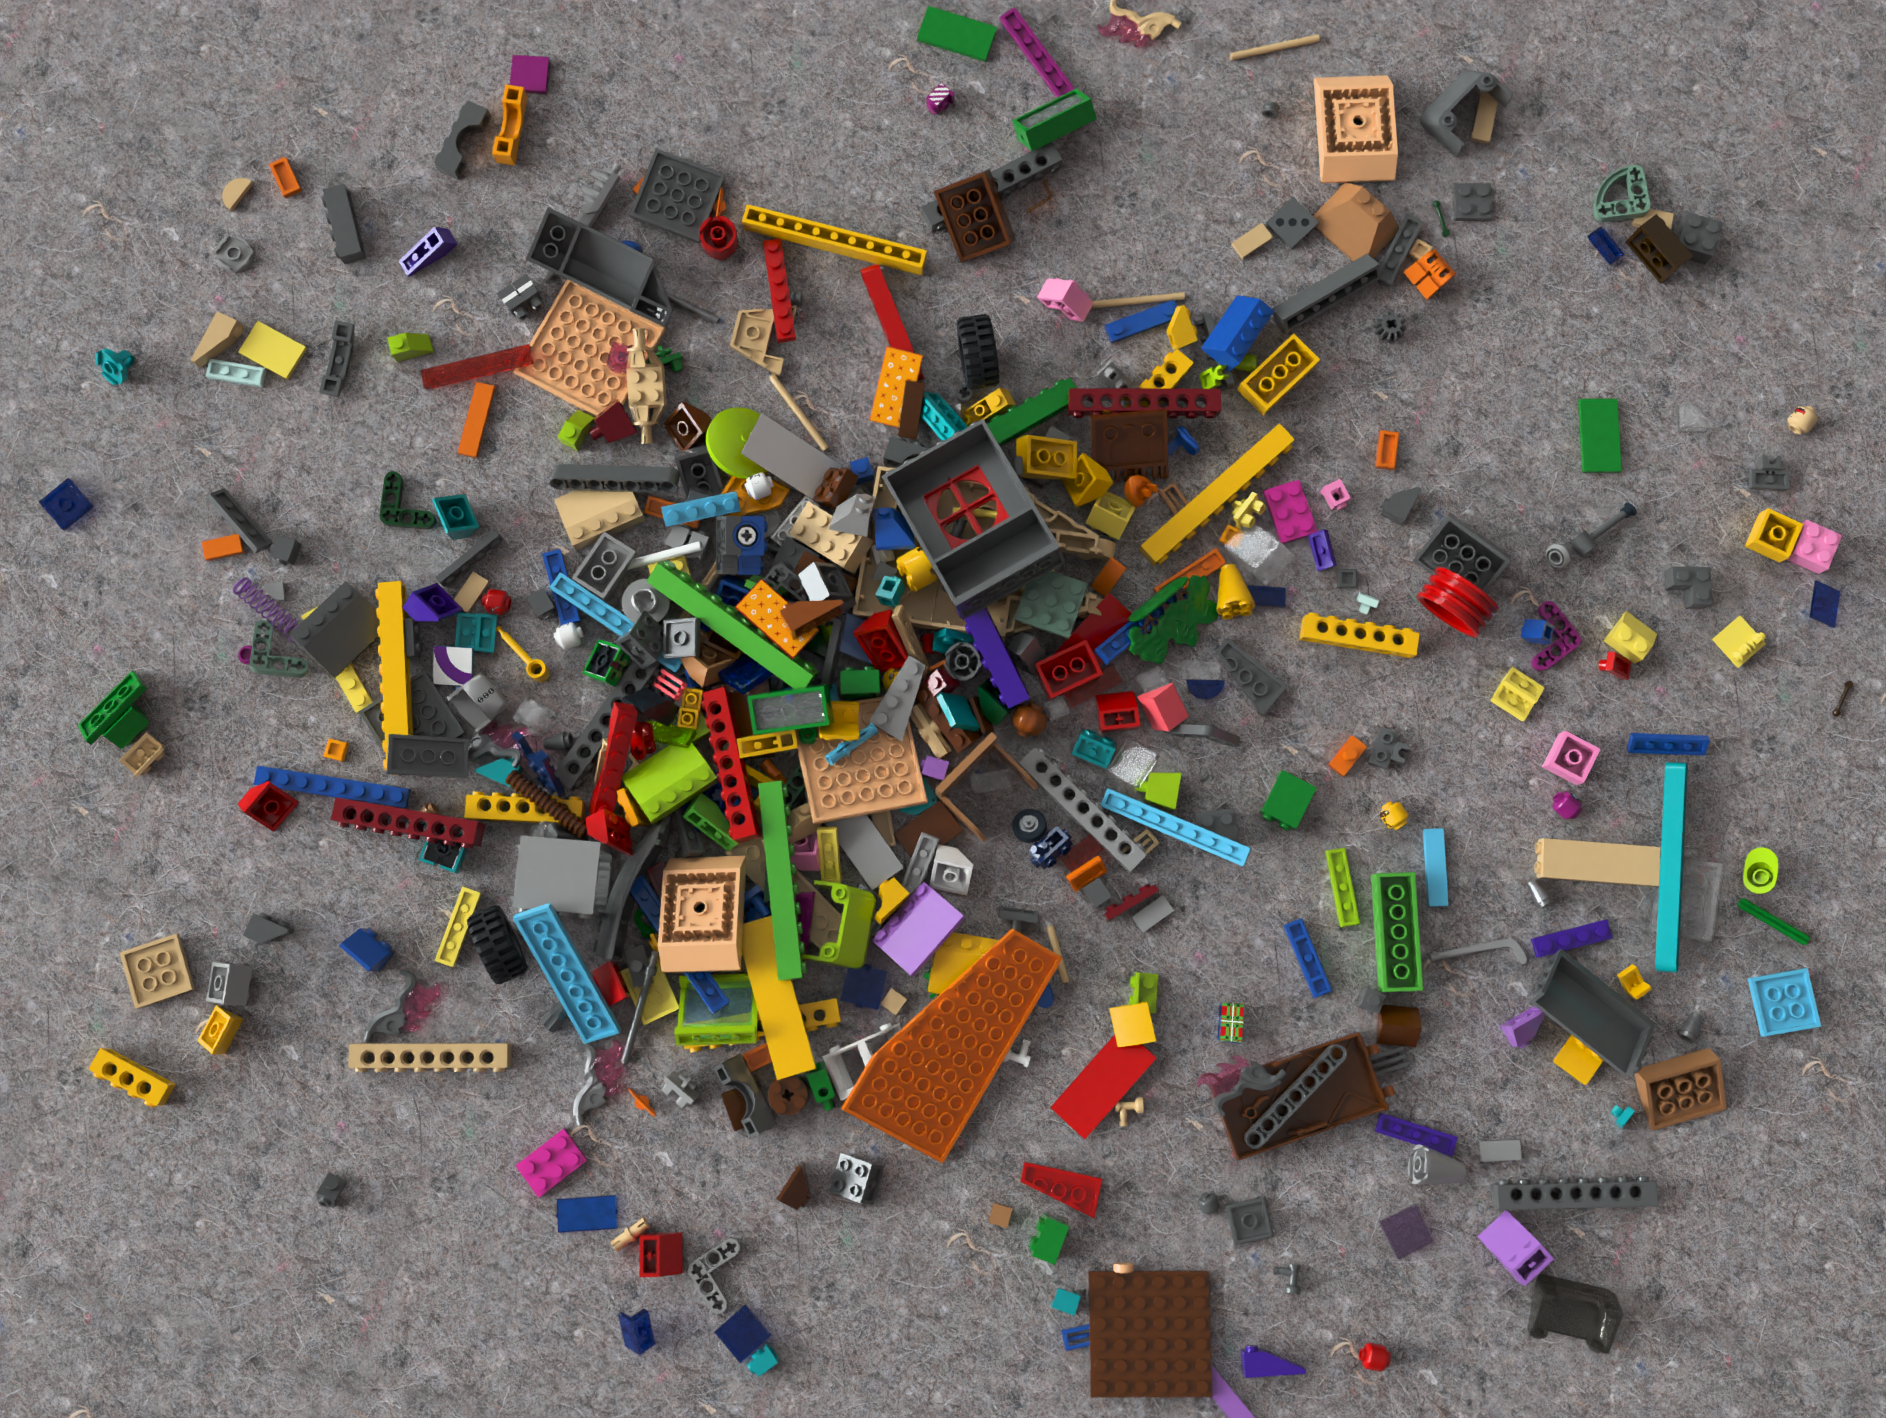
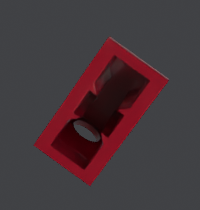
[589,399,637,443]

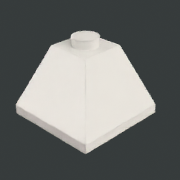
[929,844,973,896]

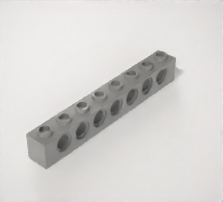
[1019,747,1147,873]

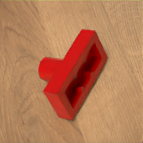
[1598,652,1631,680]

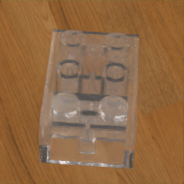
[1224,524,1295,586]

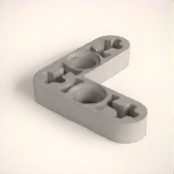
[688,1237,741,1314]

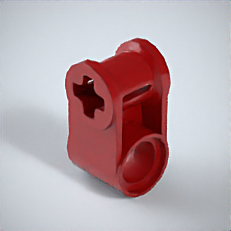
[630,722,656,760]

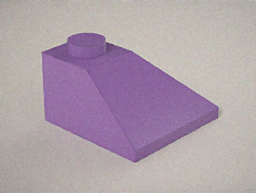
[1500,1007,1545,1048]

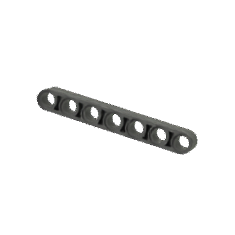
[550,464,680,493]
[1244,1044,1347,1149]

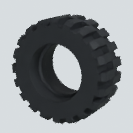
[956,314,1000,390]
[467,905,528,984]

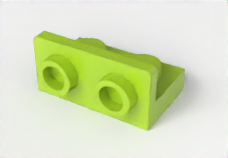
[1129,972,1158,1013]

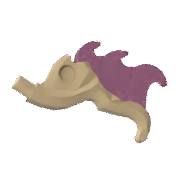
[1097,0,1182,47]

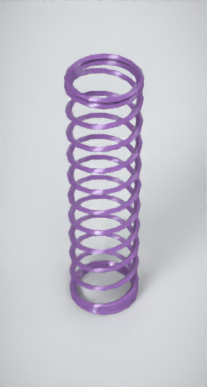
[233,577,299,644]

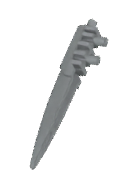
[544,163,621,282]

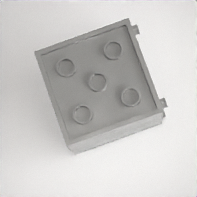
[509,835,614,921]

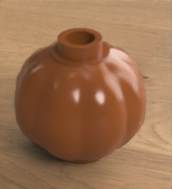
[1012,702,1047,738]

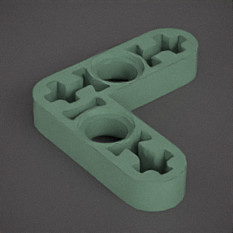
[250,620,308,678]

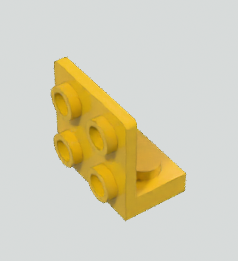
[819,701,860,741]
[1553,1035,1603,1085]

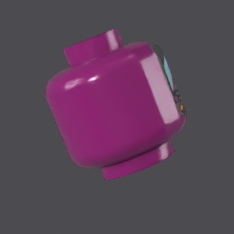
[1552,791,1582,819]

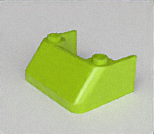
[802,880,876,969]

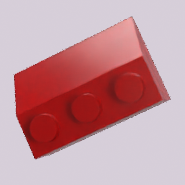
[853,609,909,673]
[1034,640,1103,701]

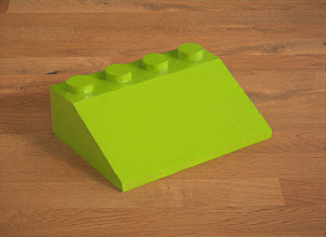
[622,735,718,825]

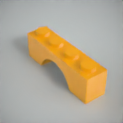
[492,84,528,166]

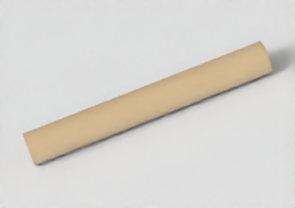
[1046,925,1069,983]

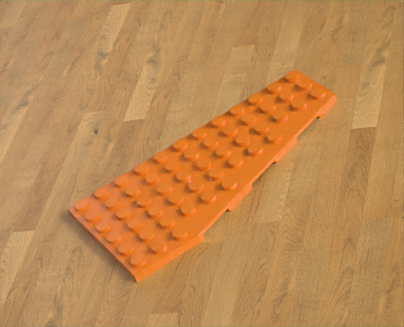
[842,928,1063,1163]

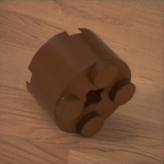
[768,1075,809,1115]

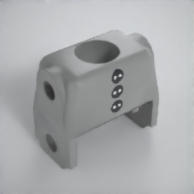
[447,672,510,733]

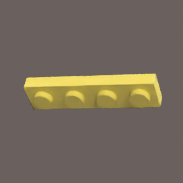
[435,887,482,967]

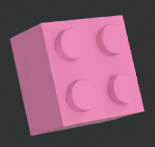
[1786,520,1842,574]
[1542,731,1601,785]

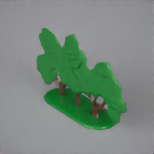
[1128,575,1218,664]

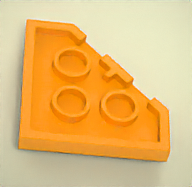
[719,476,790,516]

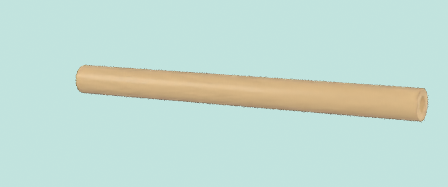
[1230,34,1320,61]
[1092,292,1185,309]
[769,374,829,452]

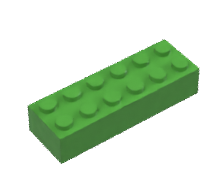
[1371,872,1423,992]

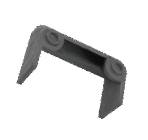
[1420,70,1514,157]

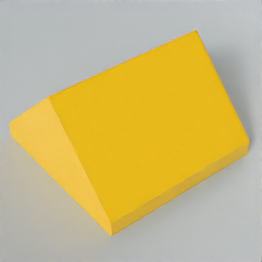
[198,1005,244,1055]

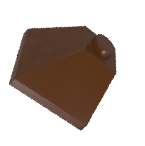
[663,402,712,451]
[776,1161,810,1210]

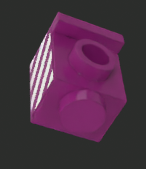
[926,82,955,114]

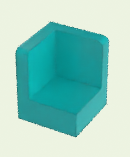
[1051,1288,1081,1316]

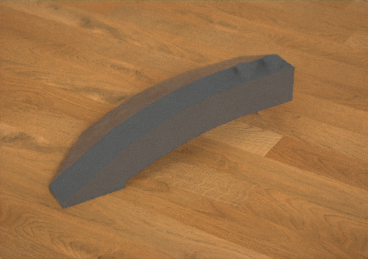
[526,207,672,327]
[593,812,673,960]

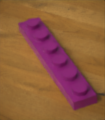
[1000,7,1075,98]

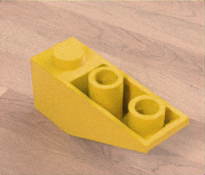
[964,388,1016,427]

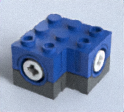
[716,516,767,575]

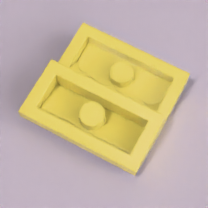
[1490,667,1545,722]

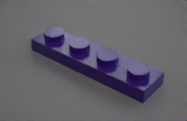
[1531,919,1613,958]
[1375,1113,1458,1156]

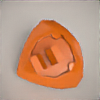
[1123,475,1158,508]

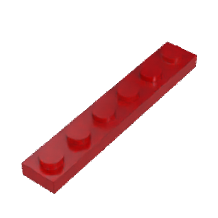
[763,238,796,343]

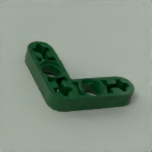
[379,471,436,529]

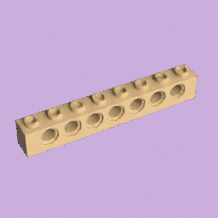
[348,1043,512,1072]

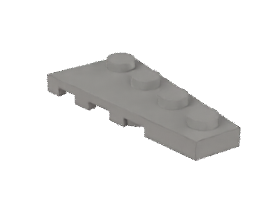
[869,655,926,741]

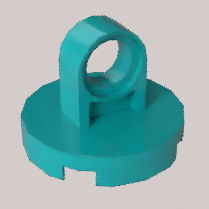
[95,348,135,385]

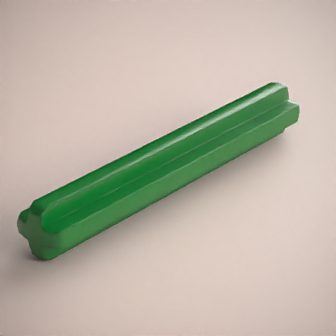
[1737,898,1810,945]

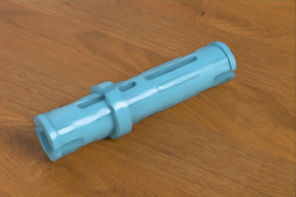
[825,723,878,765]

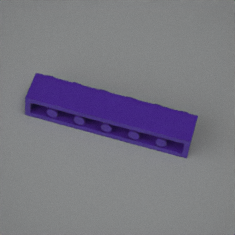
[956,607,1030,709]

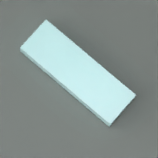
[206,359,267,388]

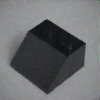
[621,687,680,727]

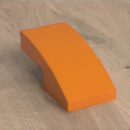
[1091,557,1127,597]

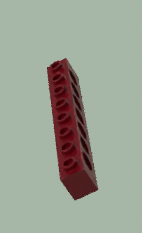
[1068,388,1221,419]
[330,797,486,849]

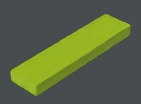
[1325,847,1360,927]

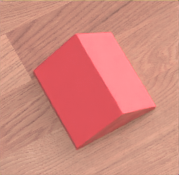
[1138,683,1189,731]

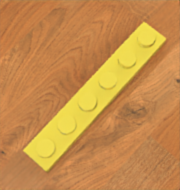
[301,606,373,714]

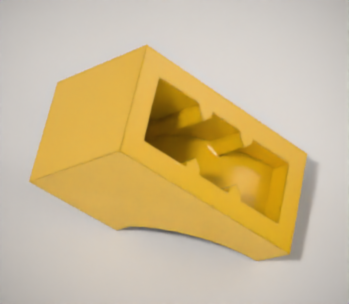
[875,877,910,925]

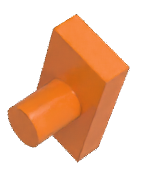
[1328,735,1367,777]

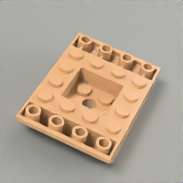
[1314,75,1398,183]
[658,856,747,973]

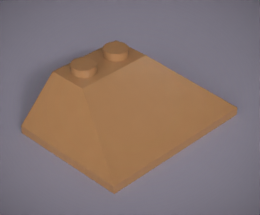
[1313,182,1399,261]

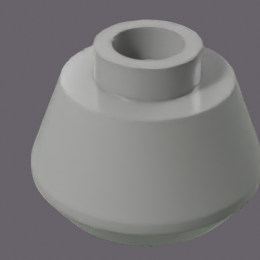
[1545,544,1571,569]

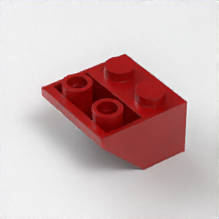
[1095,691,1140,733]
[586,809,633,857]
[639,1232,683,1277]

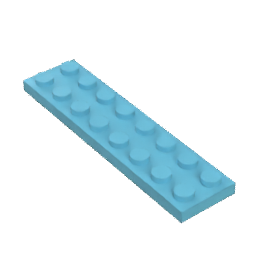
[513,903,621,1044]

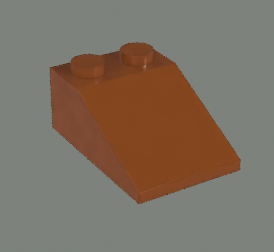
[780,600,845,640]

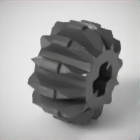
[1373,311,1406,343]

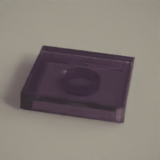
[1379,1204,1434,1259]

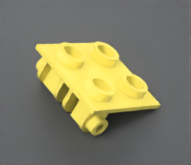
[1712,615,1766,668]

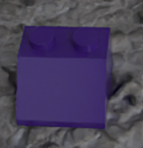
[403,583,463,621]

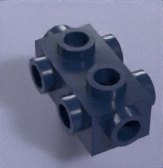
[1028,826,1072,870]

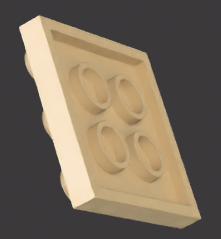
[120,934,195,1009]

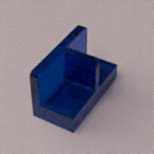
[618,1309,655,1355]

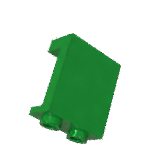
[1259,770,1317,831]

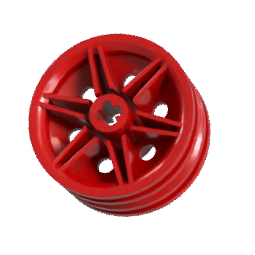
[1416,567,1499,638]

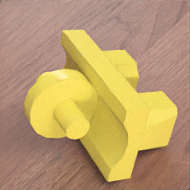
[1232,492,1266,530]

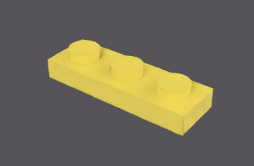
[817,827,842,884]

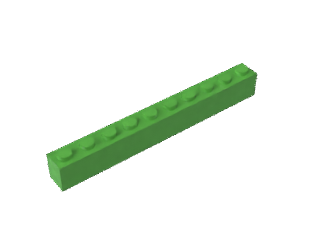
[646,560,819,688]
[758,781,807,981]

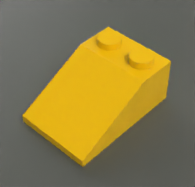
[1016,435,1077,480]

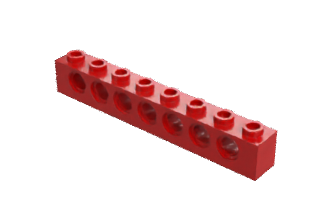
[701,687,761,844]

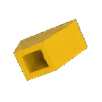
[1166,305,1198,349]

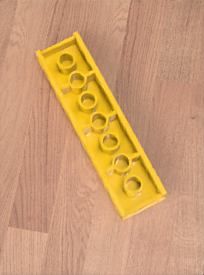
[742,916,817,1080]

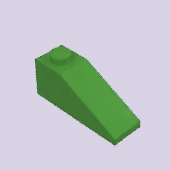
[682,793,738,851]

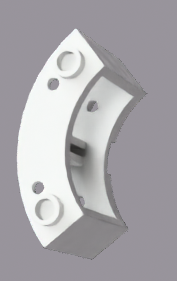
[822,1023,902,1100]

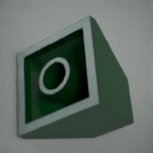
[978,676,1018,726]

